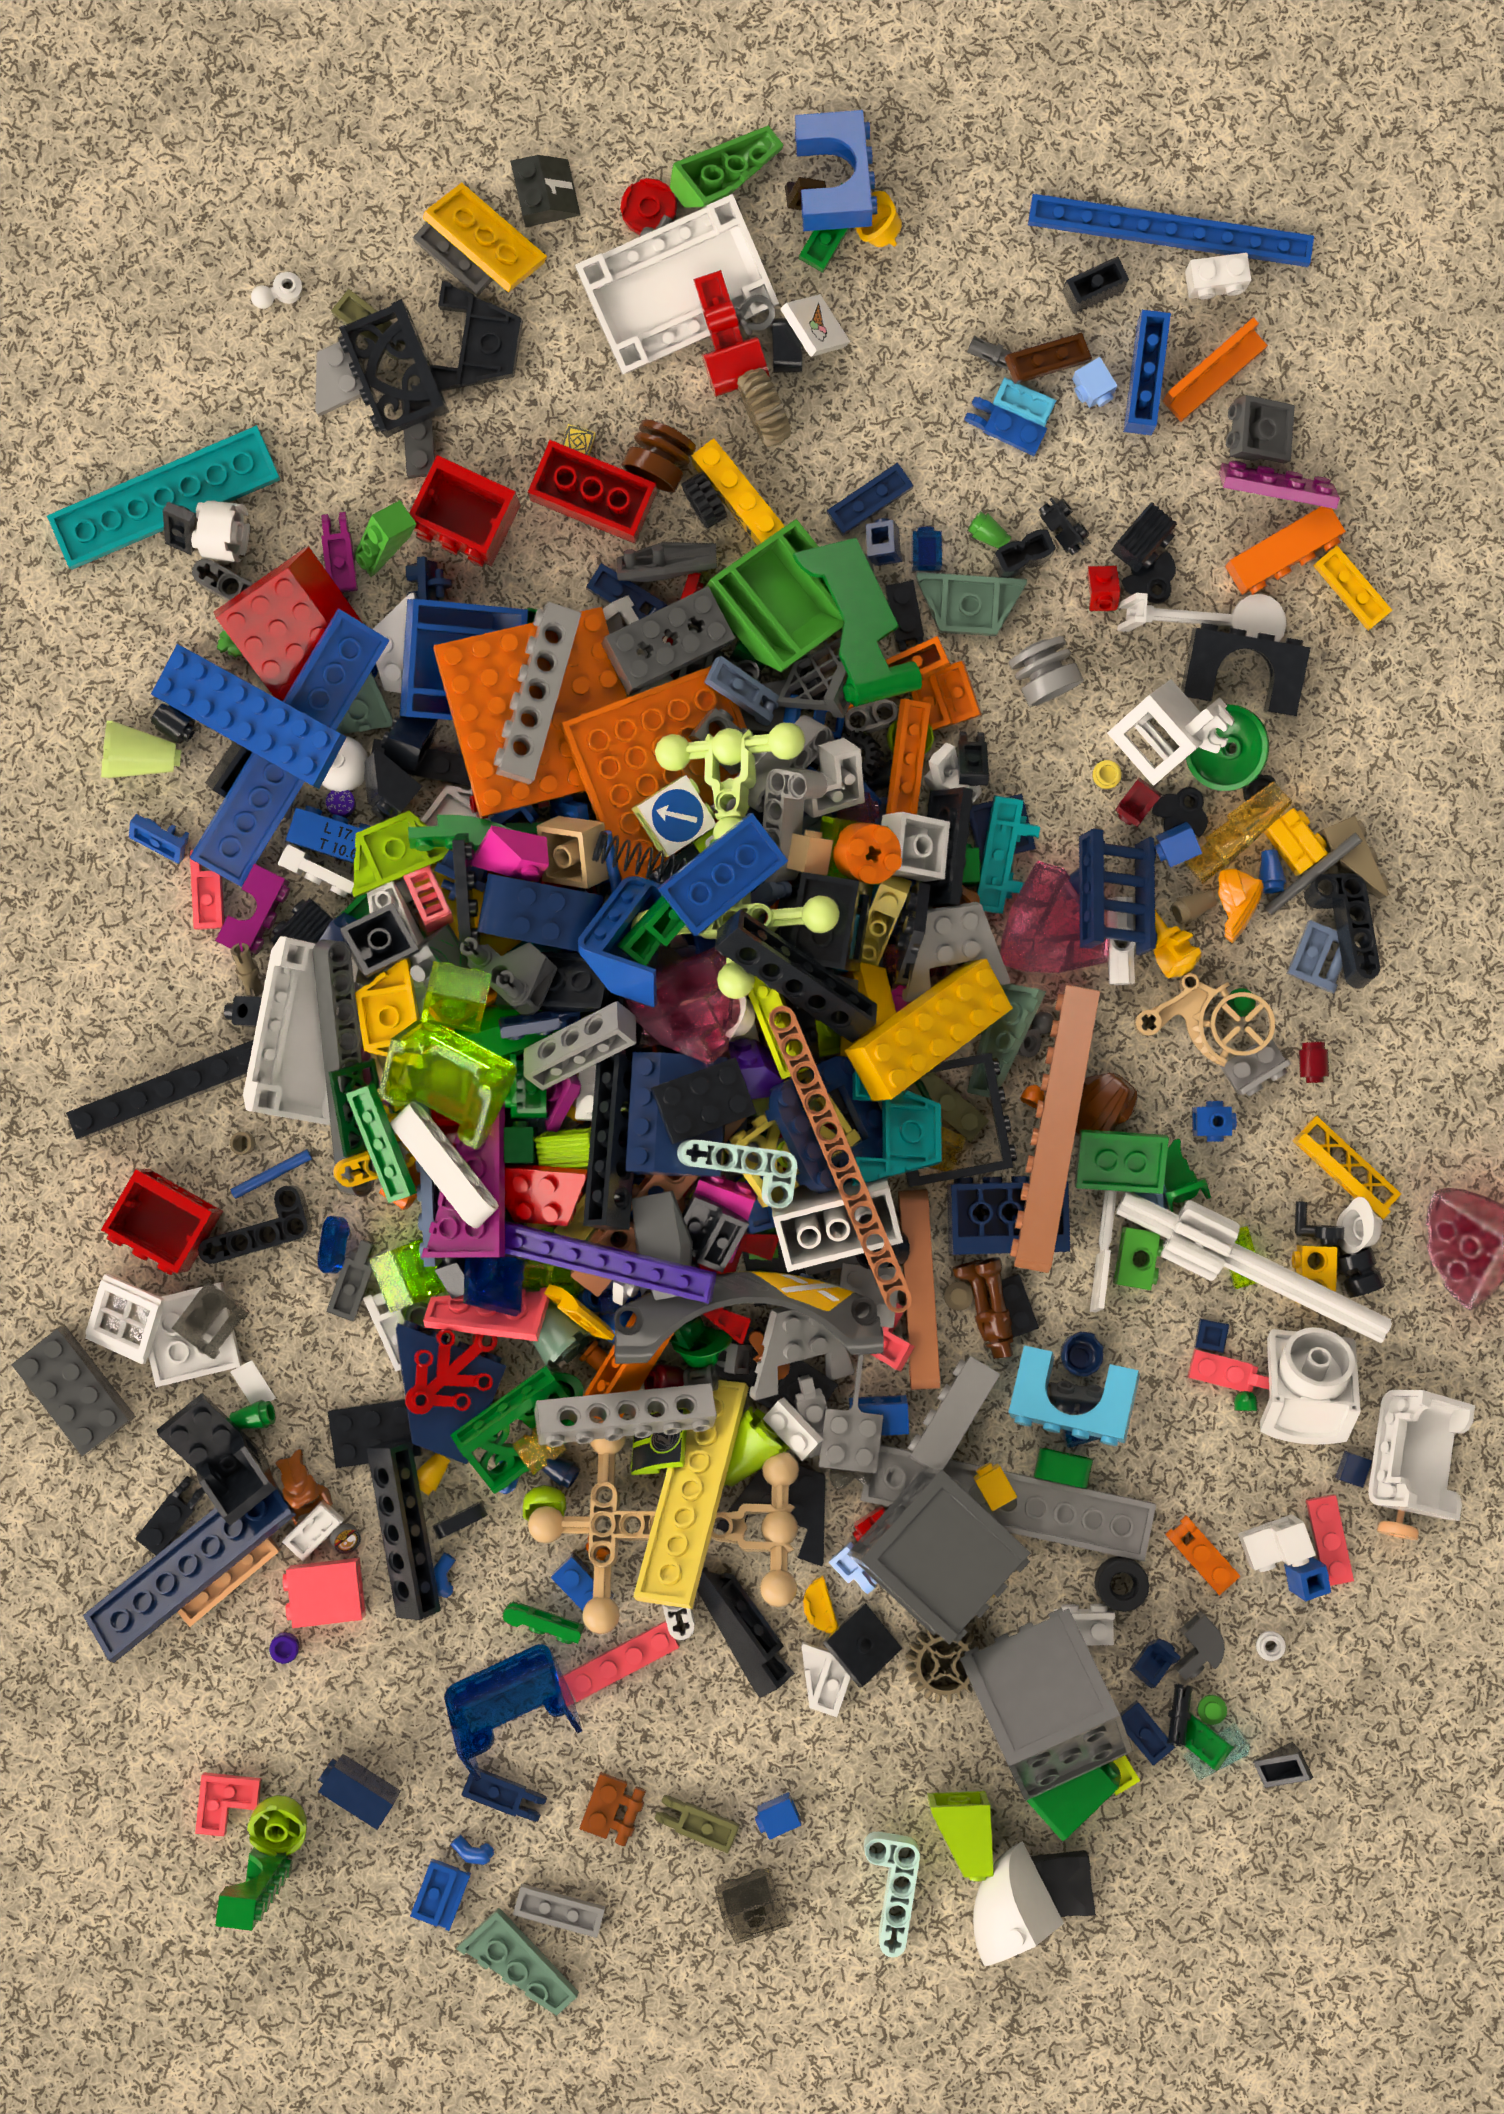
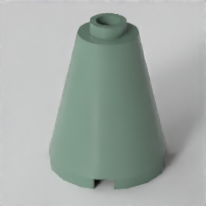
[532,1301,592,1372]

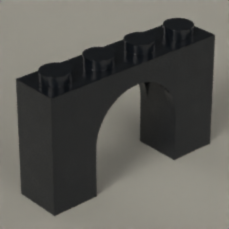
[1181,623,1311,716]

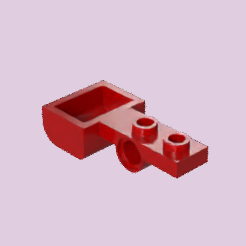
[693,270,770,397]

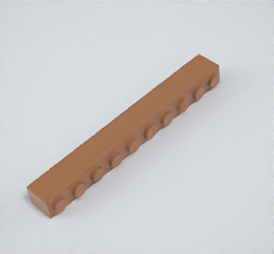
[1010,985,1100,1273]

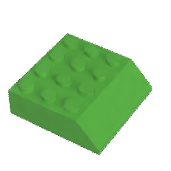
[706,519,844,672]

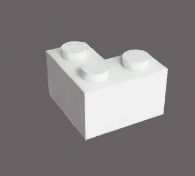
[804,738,865,818]
[1238,1514,1316,1572]

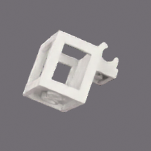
[1107,679,1234,786]

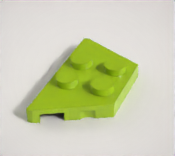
[352,811,449,898]

